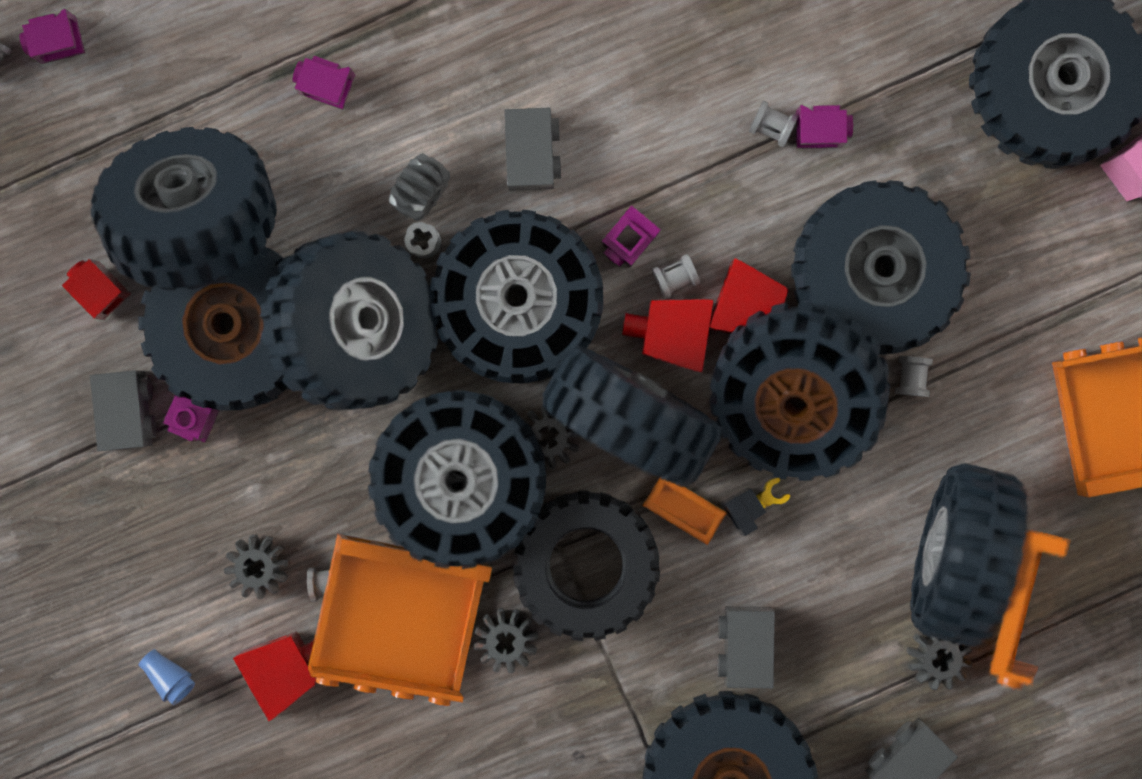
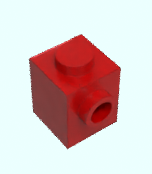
[61,259,131,320]

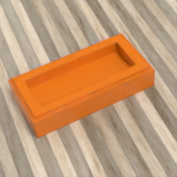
[642,478,727,545]

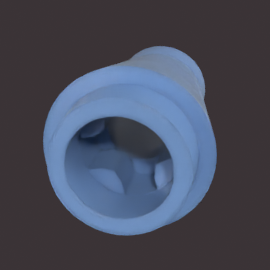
[139,649,195,705]

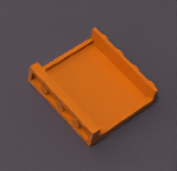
[1052,337,1142,498]
[990,530,1071,689]
[308,534,492,706]

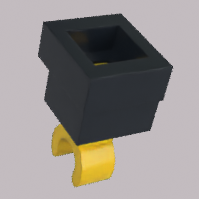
[721,478,790,536]

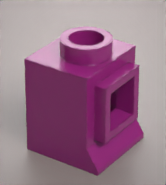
[19,9,85,64]
[292,55,355,110]
[796,105,853,149]
[601,205,661,268]
[163,395,220,443]

